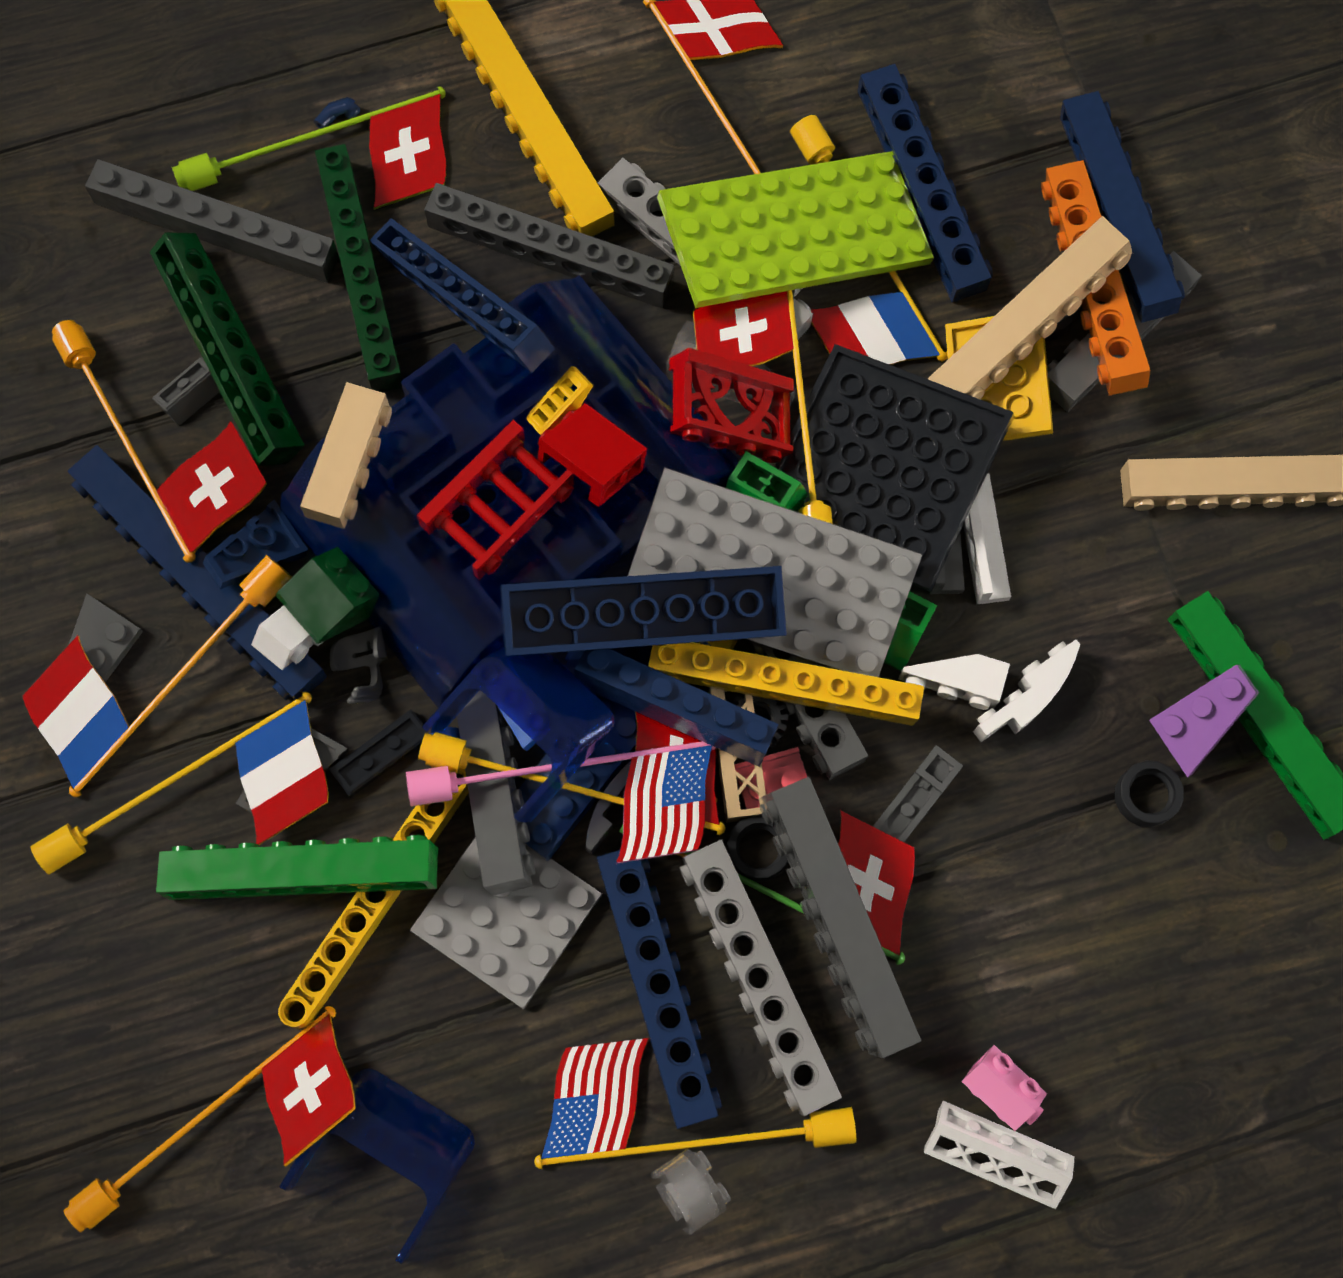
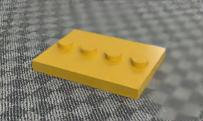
[945,316,1053,441]

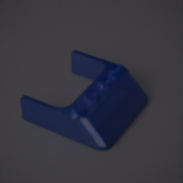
[422,645,614,822]
[279,1069,475,1264]

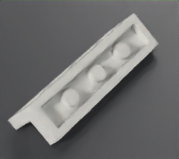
[963,474,1011,604]
[924,1101,1075,1209]

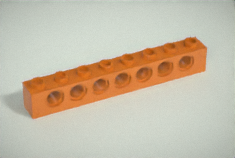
[1041,160,1151,396]

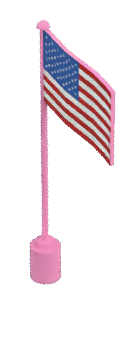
[406,741,716,864]

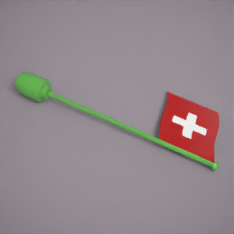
[619,810,915,965]

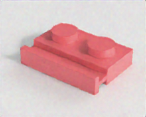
[734,747,807,809]

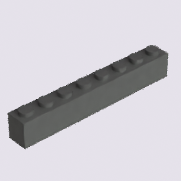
[85,159,339,283]

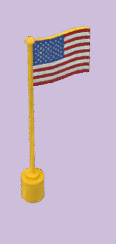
[534,1038,857,1169]

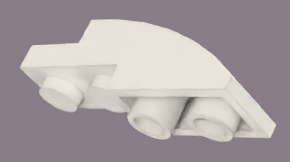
[973,639,1080,742]

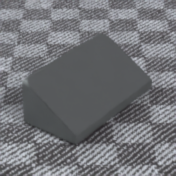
[152,357,220,425]

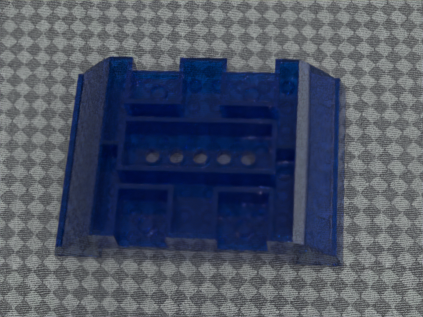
[281,275,740,710]

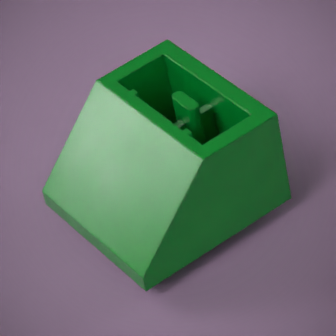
[726,451,808,512]
[884,591,937,671]

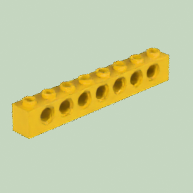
[648,643,924,726]

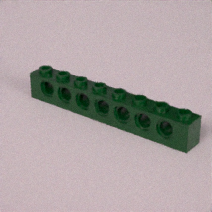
[315,144,405,392]
[150,232,305,466]

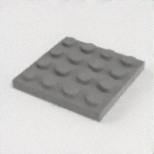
[410,837,602,1010]

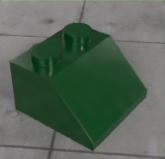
[276,547,380,644]

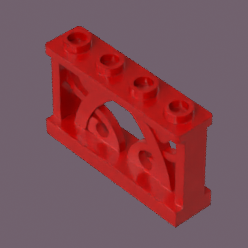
[669,348,794,463]

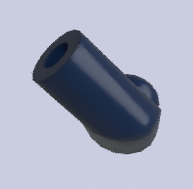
[314,97,360,129]

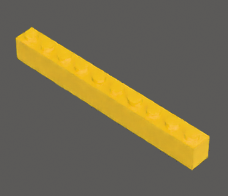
[434,0,614,236]

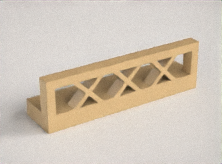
[708,687,766,823]

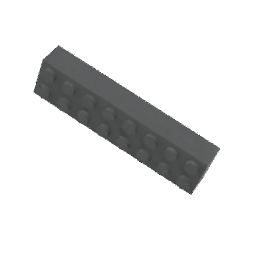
[760,777,921,1058]

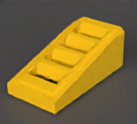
[526,366,593,435]

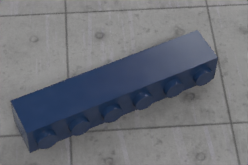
[573,649,779,767]

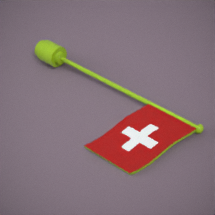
[172,86,446,210]

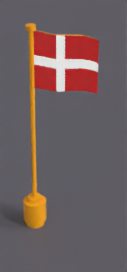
[643,0,783,174]

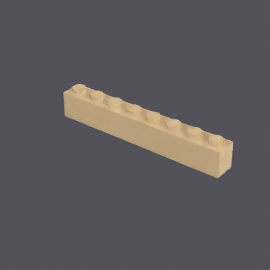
[928,216,1132,400]
[1120,455,1343,511]

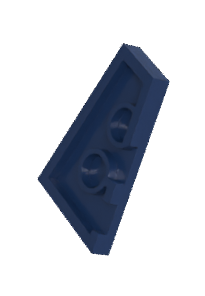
[203,499,308,589]

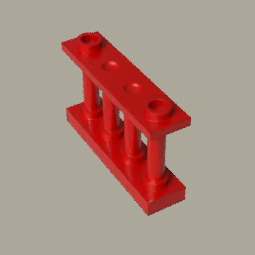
[417,419,574,580]

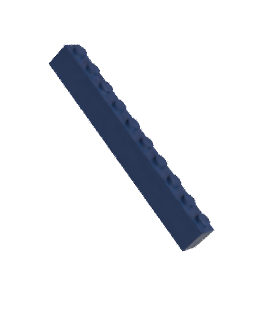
[67,445,327,701]

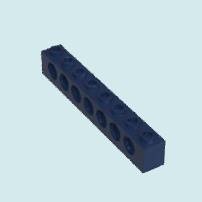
[857,64,993,303]
[369,218,555,373]
[597,850,722,1129]

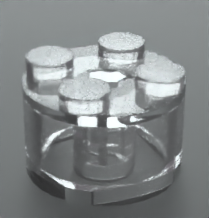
[651,1149,731,1235]

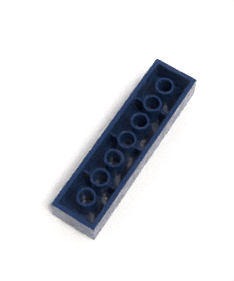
[500,566,787,656]

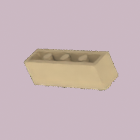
[300,382,392,529]

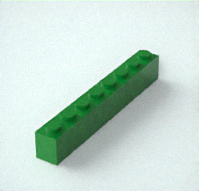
[1167,591,1343,840]
[156,835,438,900]

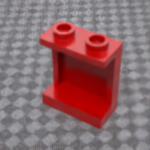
[537,403,647,507]

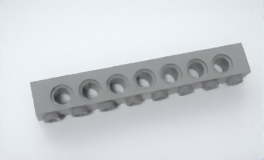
[597,158,813,339]
[679,839,842,1116]

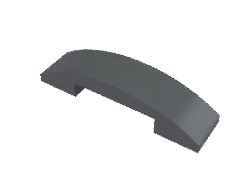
[873,745,963,842]
[586,761,631,855]

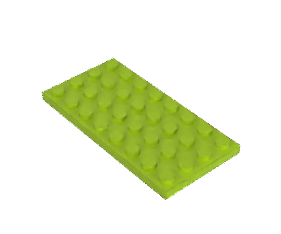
[657,151,934,308]

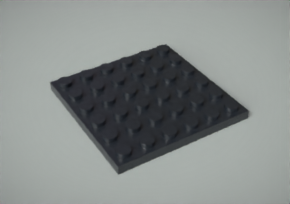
[774,344,1014,592]

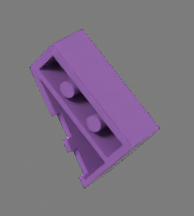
[1149,664,1259,777]

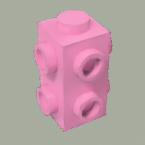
[962,1045,1047,1131]

